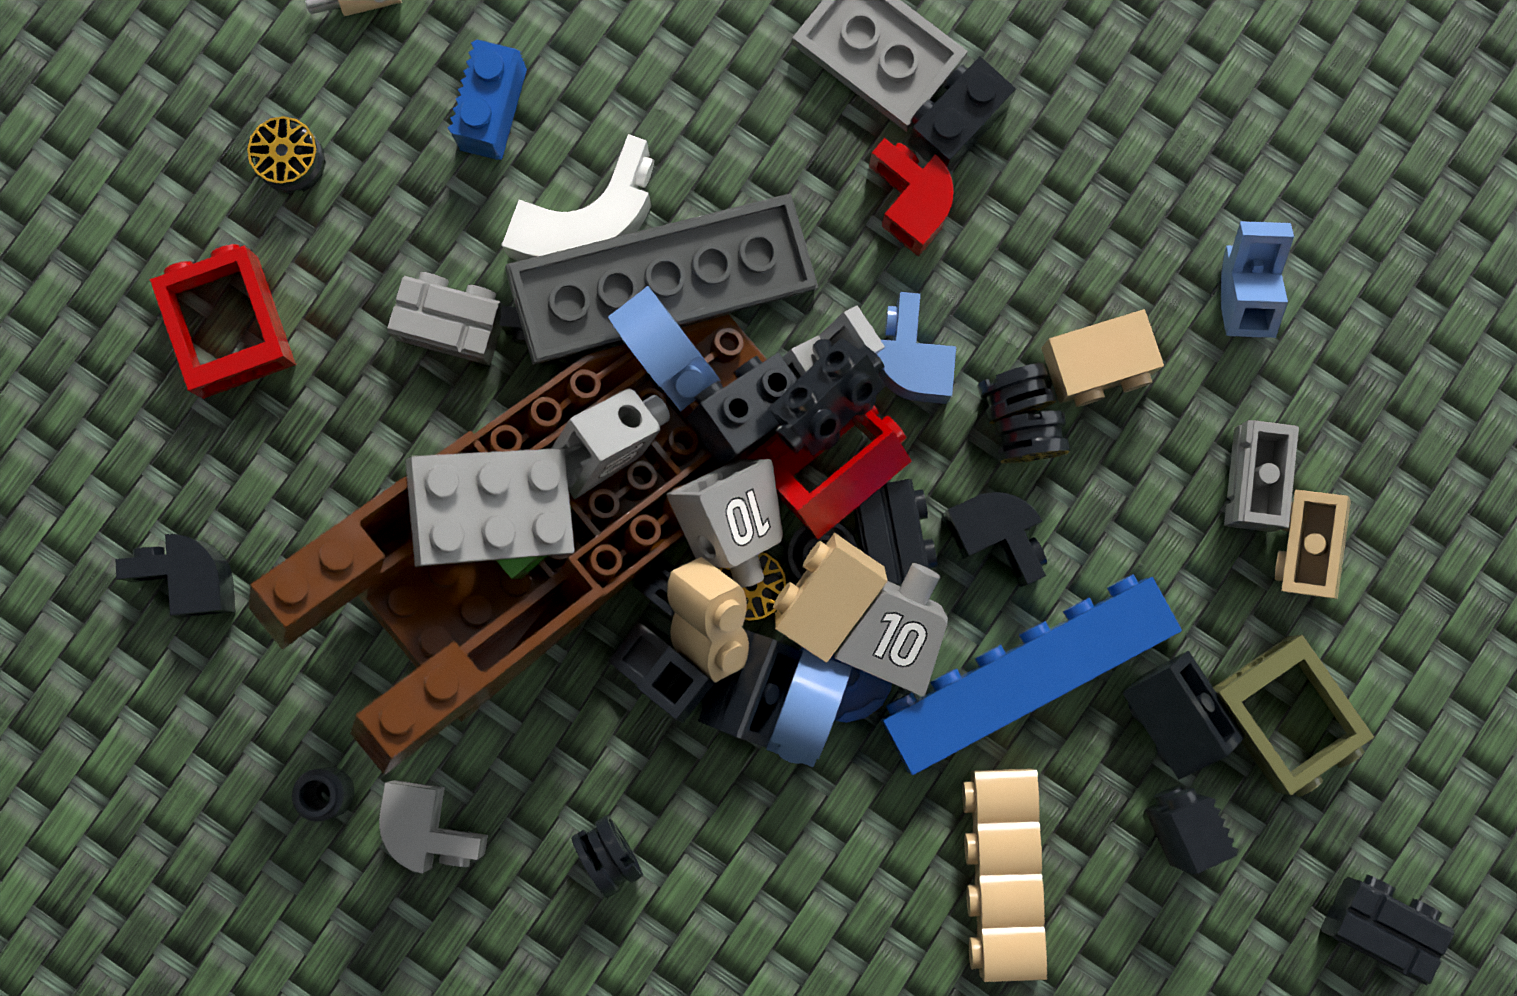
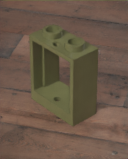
[1213,635,1374,797]

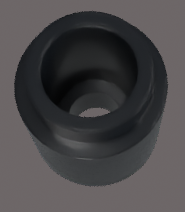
[292,767,355,822]

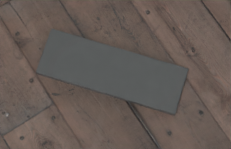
[505,193,819,365]

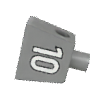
[551,389,670,499]
[667,459,783,587]
[834,563,948,697]

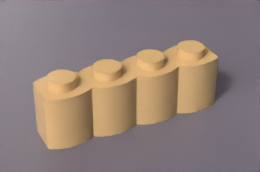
[962,769,1047,982]

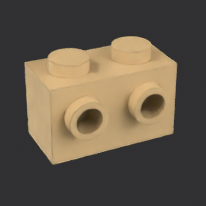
[1041,309,1164,407]
[1275,490,1351,599]
[773,533,888,663]

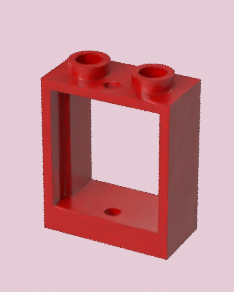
[150,244,296,399]
[747,405,912,539]

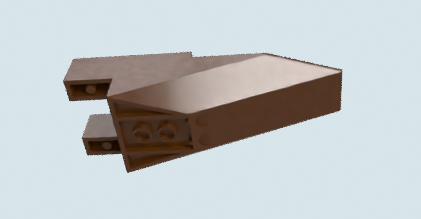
[249,314,767,775]

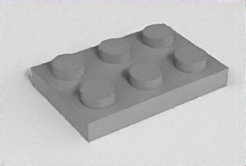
[792,0,968,132]
[405,448,574,567]

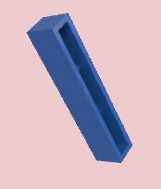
[880,574,1182,775]

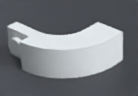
[502,134,654,261]

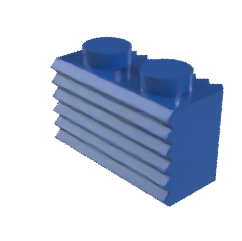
[447,39,527,160]

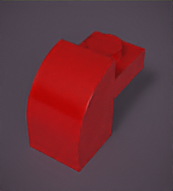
[869,138,954,257]

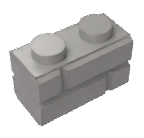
[387,272,503,365]
[1224,420,1299,532]

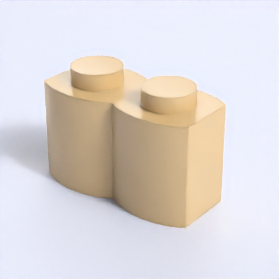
[667,557,749,682]

